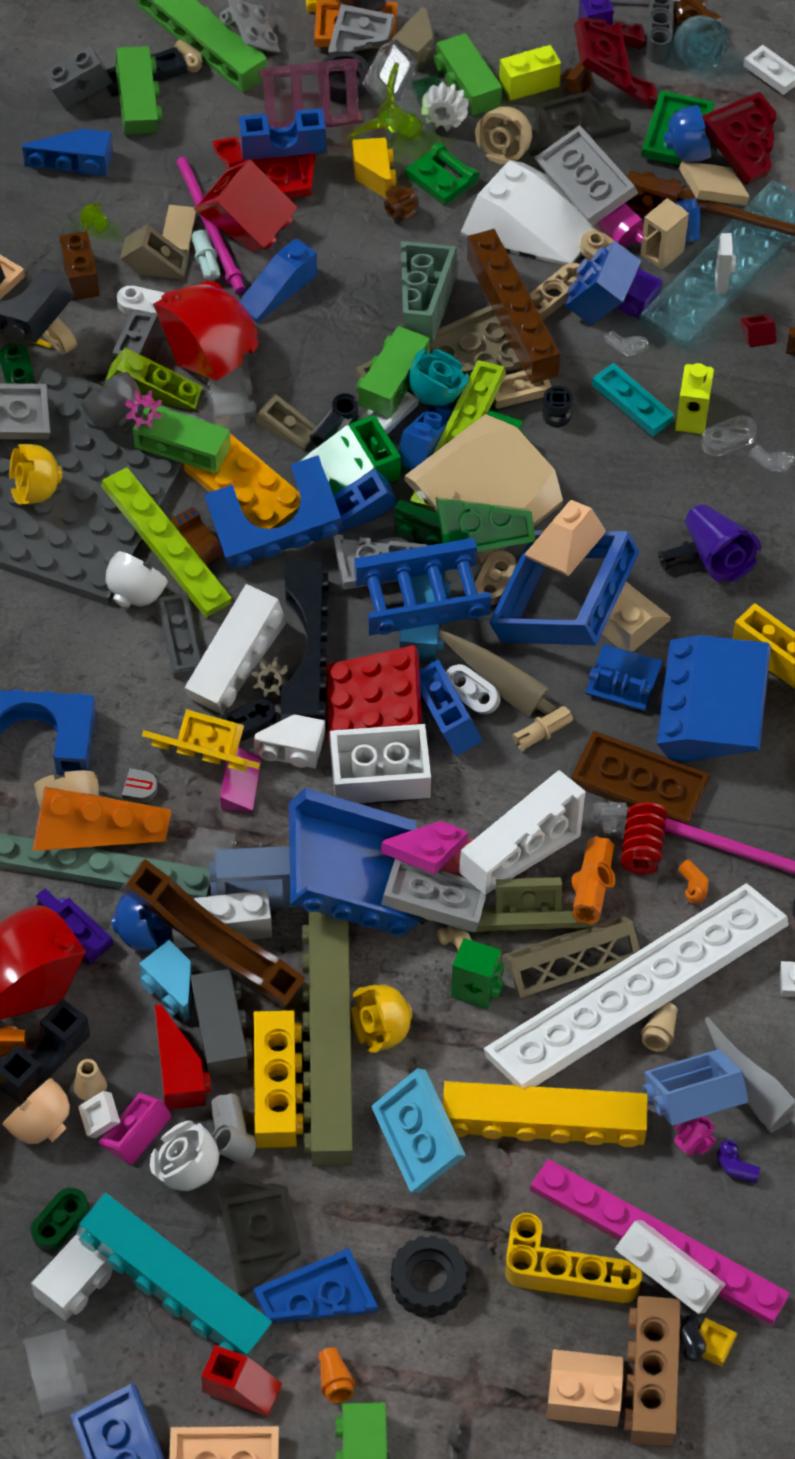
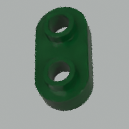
[0,343,35,384]
[31,1188,89,1251]

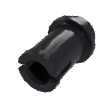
[658,541,699,570]

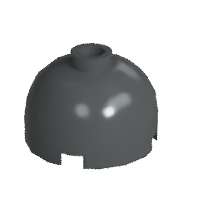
[81,372,141,429]

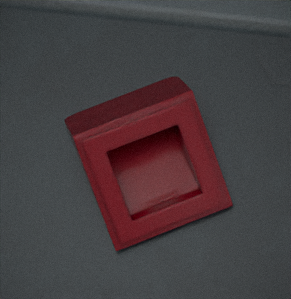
[739,314,777,347]

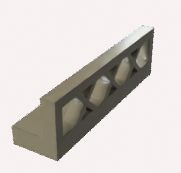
[501,915,640,998]

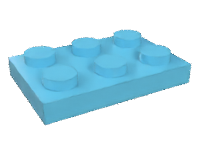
[371,1069,466,1193]

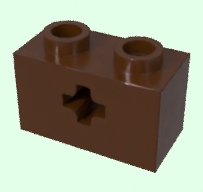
[59,231,99,301]

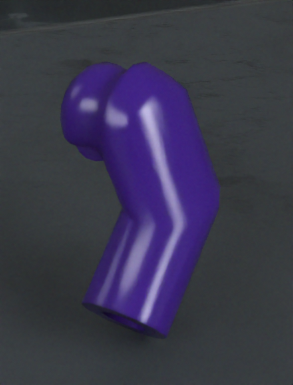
[717,1140,761,1184]

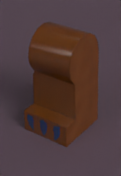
[171,506,224,566]

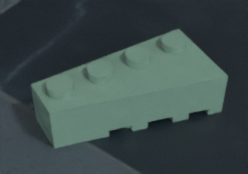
[401,241,458,344]

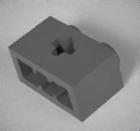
[44,45,113,109]

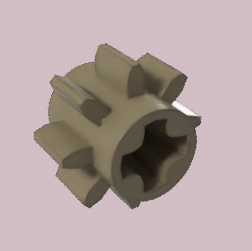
[251,657,290,697]

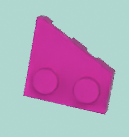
[381,821,468,875]

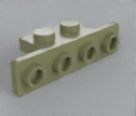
[466,877,595,932]

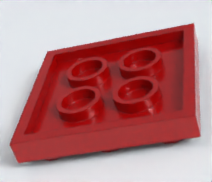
[327,645,422,744]

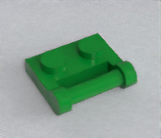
[405,142,480,206]

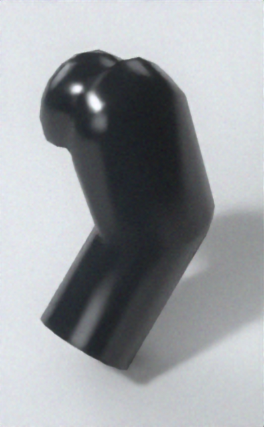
[679,1315,707,1362]

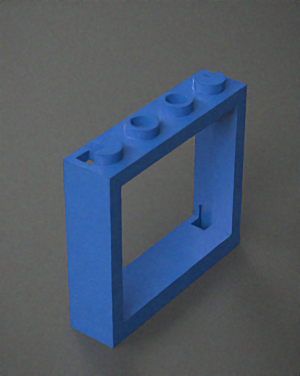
[489,531,639,646]

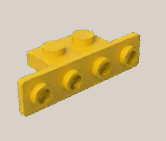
[142,709,260,772]

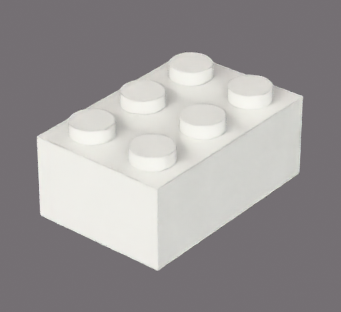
[330,724,431,803]

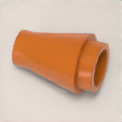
[318,1347,356,1404]

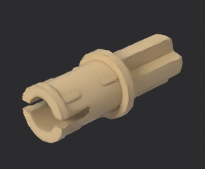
[512,706,573,752]

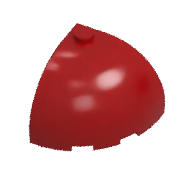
[153,285,259,381]
[0,905,86,1020]

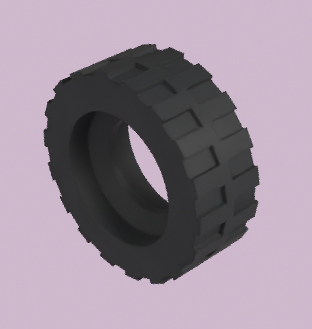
[391,1235,468,1318]

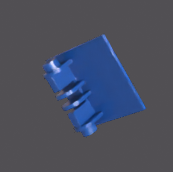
[585,644,663,711]

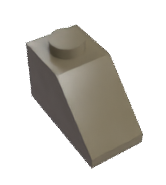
[391,7,435,72]
[120,224,189,279]

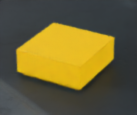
[699,1318,737,1367]

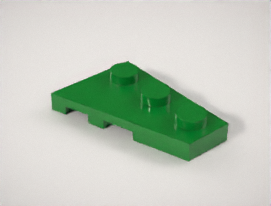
[435,497,536,552]

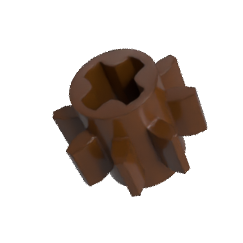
[384,185,419,221]

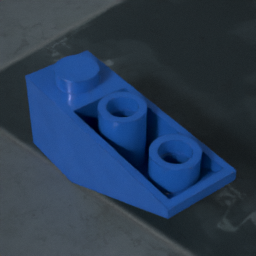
[22,129,113,176]
[398,404,454,470]

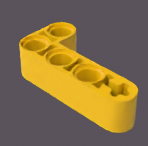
[505,1213,642,1303]

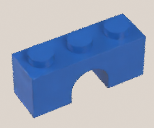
[239,108,326,160]

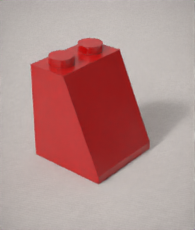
[194,160,298,252]

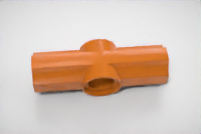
[572,836,615,925]

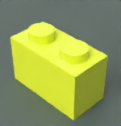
[499,45,561,101]

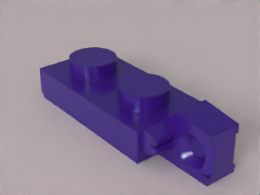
[35,888,113,965]

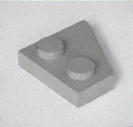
[328,4,395,55]

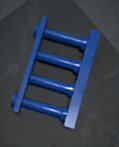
[354,538,491,636]

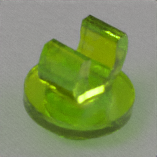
[79,202,109,233]

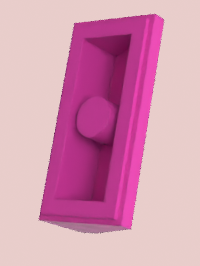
[220,747,262,813]
[98,1093,172,1165]

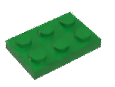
[641,91,714,165]

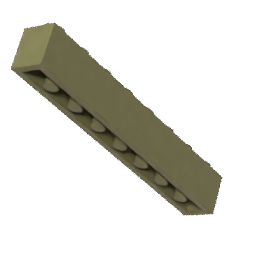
[302,912,353,1166]

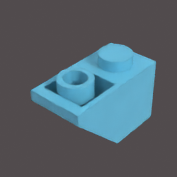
[139,940,192,1022]

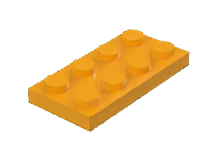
[183,434,301,529]

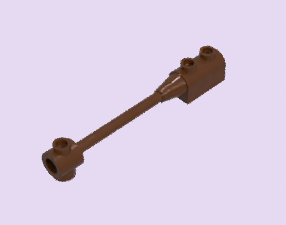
[625,171,795,237]

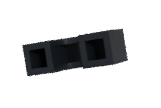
[0,999,90,1105]

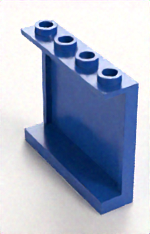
[289,788,420,936]

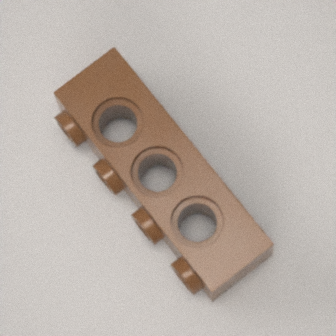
[624,1296,681,1447]

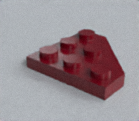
[702,92,777,185]

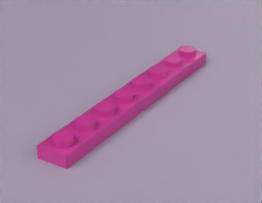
[530,1159,790,1326]

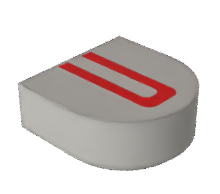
[122,768,158,804]

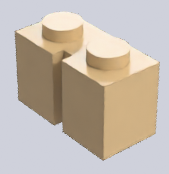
[641,198,689,270]

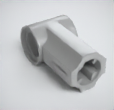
[211,1093,256,1164]

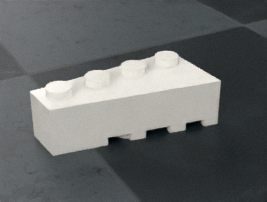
[185,584,287,714]
[459,770,585,895]

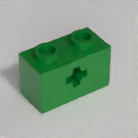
[451,938,505,1009]

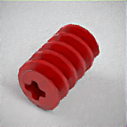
[621,802,667,875]

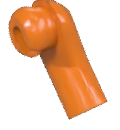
[678,859,709,904]

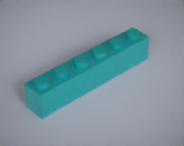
[76,1192,272,1357]

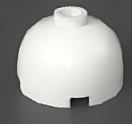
[105,551,168,608]
[150,1121,219,1191]

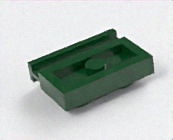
[394,499,443,546]

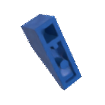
[240,238,317,323]
[313,468,399,543]
[419,659,483,756]

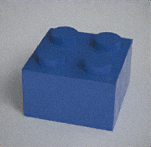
[565,241,641,326]

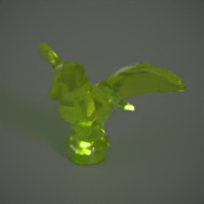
[346,63,423,141]

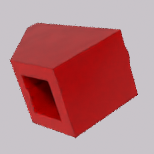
[201,1345,282,1417]

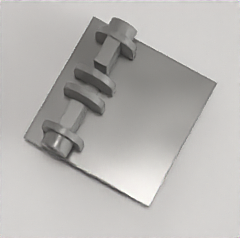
[220,0,281,54]

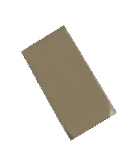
[254,394,316,451]

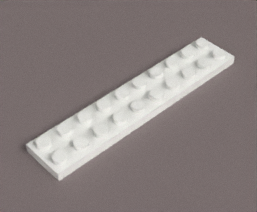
[484,883,789,1089]

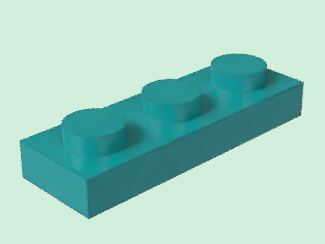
[592,363,675,437]

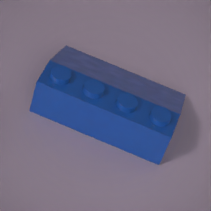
[657,635,771,763]

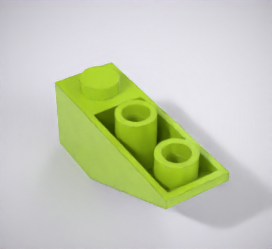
[104,347,203,411]

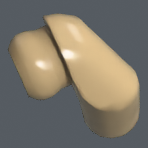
[437,925,471,950]

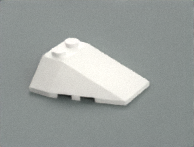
[461,160,602,266]

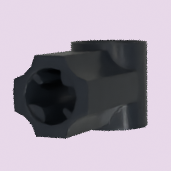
[310,393,359,447]

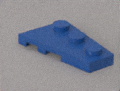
[253,1248,378,1324]

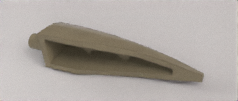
[438,629,556,718]

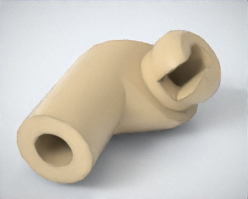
[174,39,203,73]

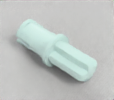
[191,230,220,281]

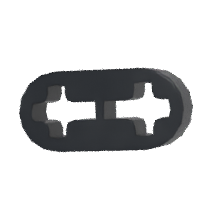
[221,699,276,742]

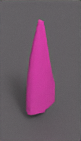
[597,203,645,247]

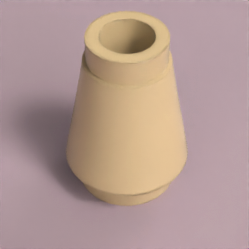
[641,1002,678,1052]
[73,1059,107,1101]

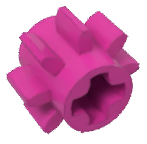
[126,391,162,428]
[673,1116,717,1155]

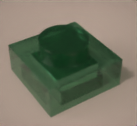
[411,75,441,108]

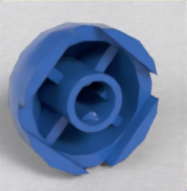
[663,104,711,162]
[112,893,171,951]

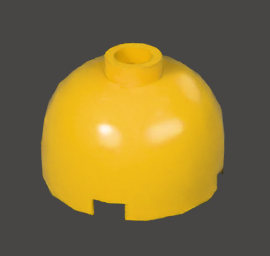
[9,444,62,505]
[350,984,412,1052]

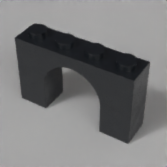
[0,265,75,343]

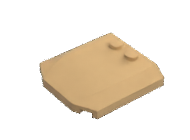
[405,414,563,567]

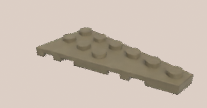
[355,305,523,379]

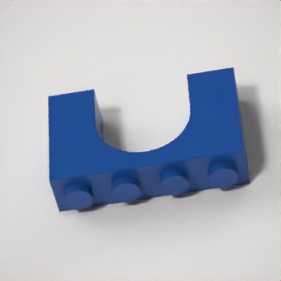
[204,455,344,569]
[0,689,96,775]

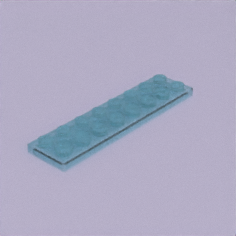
[640,180,795,349]

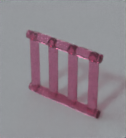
[259,58,364,128]

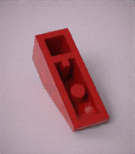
[155,1005,211,1110]

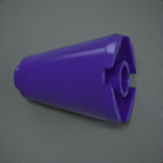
[685,504,762,583]

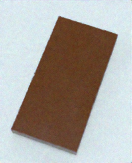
[570,730,711,825]

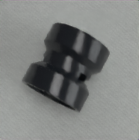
[542,386,573,427]

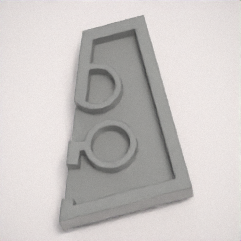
[333,535,428,590]

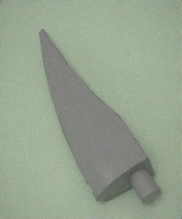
[705,1016,795,1133]

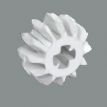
[421,82,469,131]

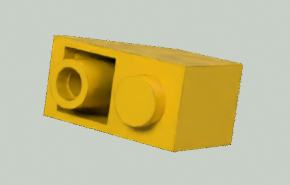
[352,138,396,199]

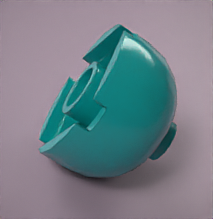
[408,349,469,406]

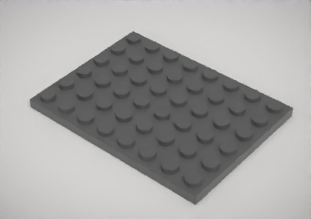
[0,367,207,605]

